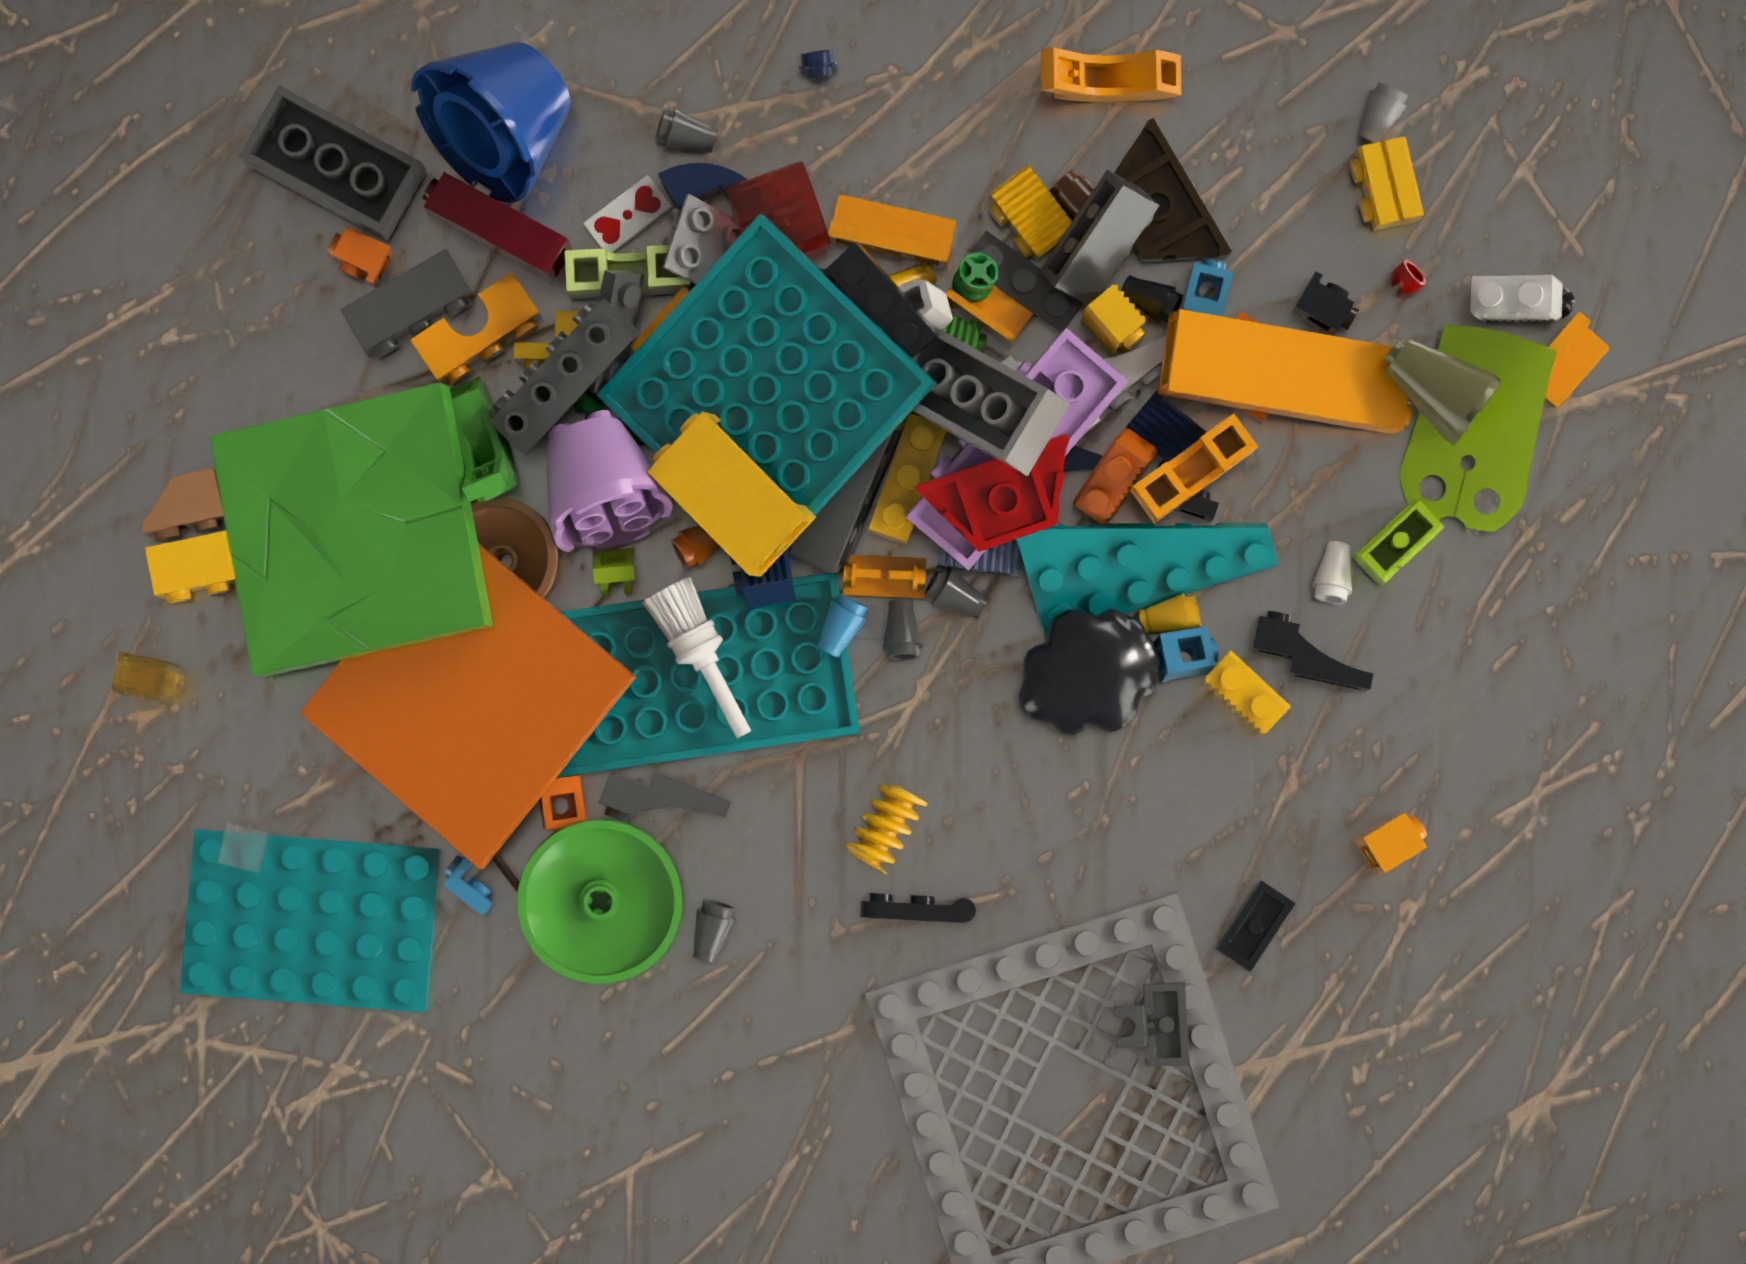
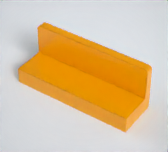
[828,195,956,268]

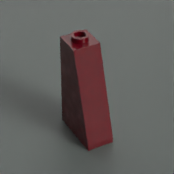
[422,172,572,286]

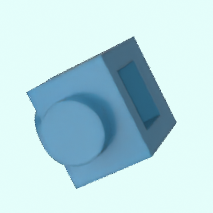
[1181,259,1234,317]
[1153,626,1219,683]

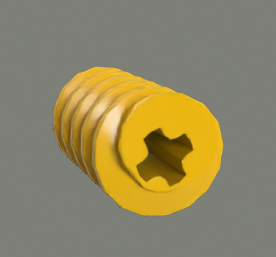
[845,784,928,875]

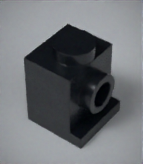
[1292,272,1360,336]

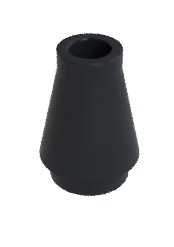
[1121,275,1183,324]

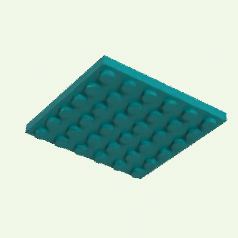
[597,214,937,516]

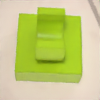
[593,548,635,596]

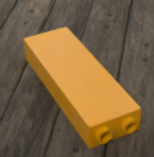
[1158,309,1412,434]

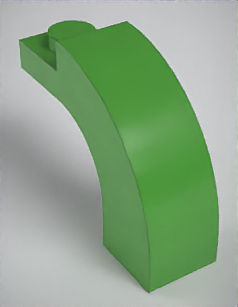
[450,376,517,503]

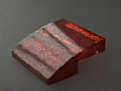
[725,161,831,253]

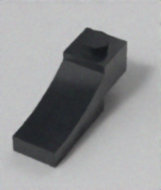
[1250,611,1373,692]

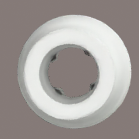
[1312,541,1352,604]

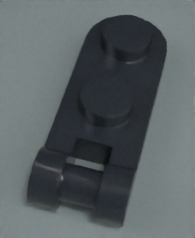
[860,893,976,923]

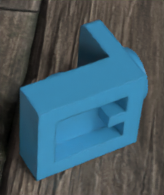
[443,855,495,916]

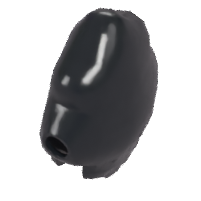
[1018,608,1162,736]

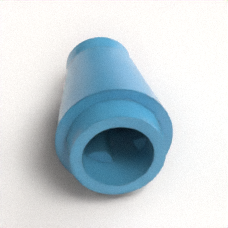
[817,593,868,658]

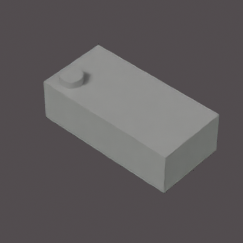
[912,325,1070,476]

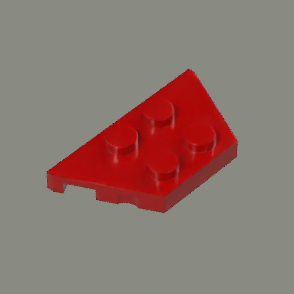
[915,434,1069,552]

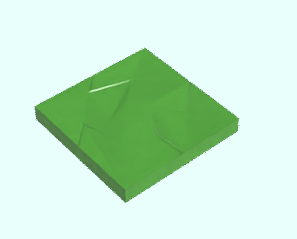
[209,383,494,677]

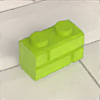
[1352,497,1444,586]

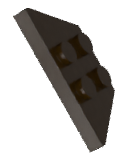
[1114,118,1232,262]

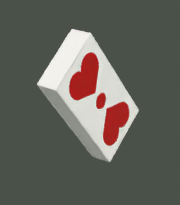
[583,175,673,253]

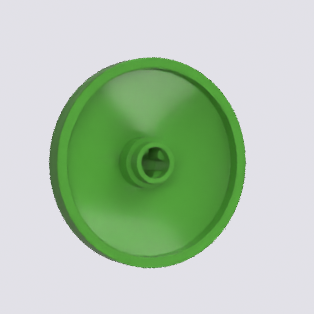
[517,818,682,984]

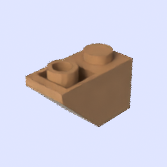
[141,468,224,542]

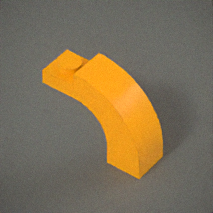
[1040,47,1181,102]

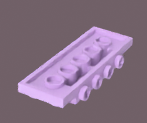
[905,328,1129,570]

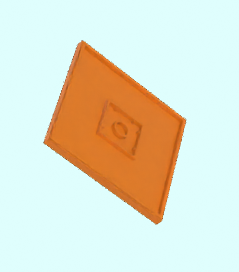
[300,543,636,869]

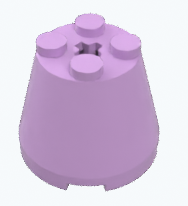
[546,410,673,553]

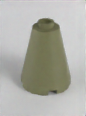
[1384,338,1501,446]

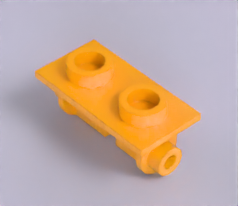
[843,555,926,599]

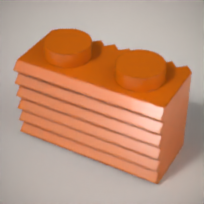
[1072,428,1157,525]

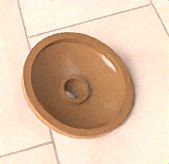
[471,498,558,598]

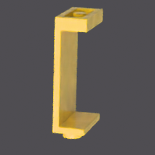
[647,411,816,577]

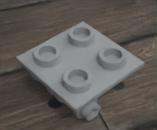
[663,194,749,284]

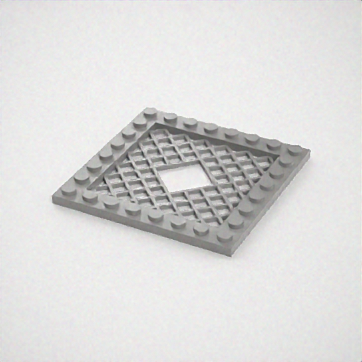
[865,893,1280,1264]

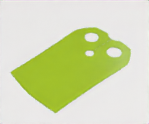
[1400,324,1556,532]

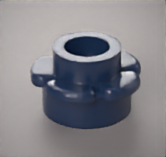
[798,49,838,78]

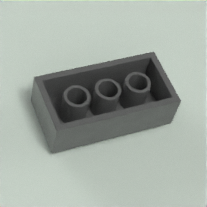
[239,85,427,241]

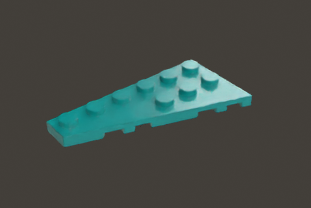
[1016,523,1279,638]

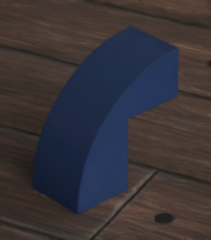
[658,163,770,224]

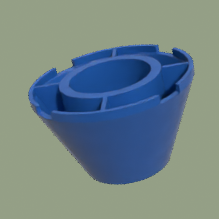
[411,42,571,203]

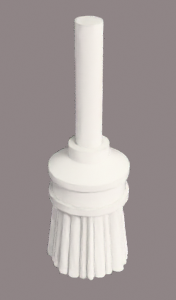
[642,577,751,738]

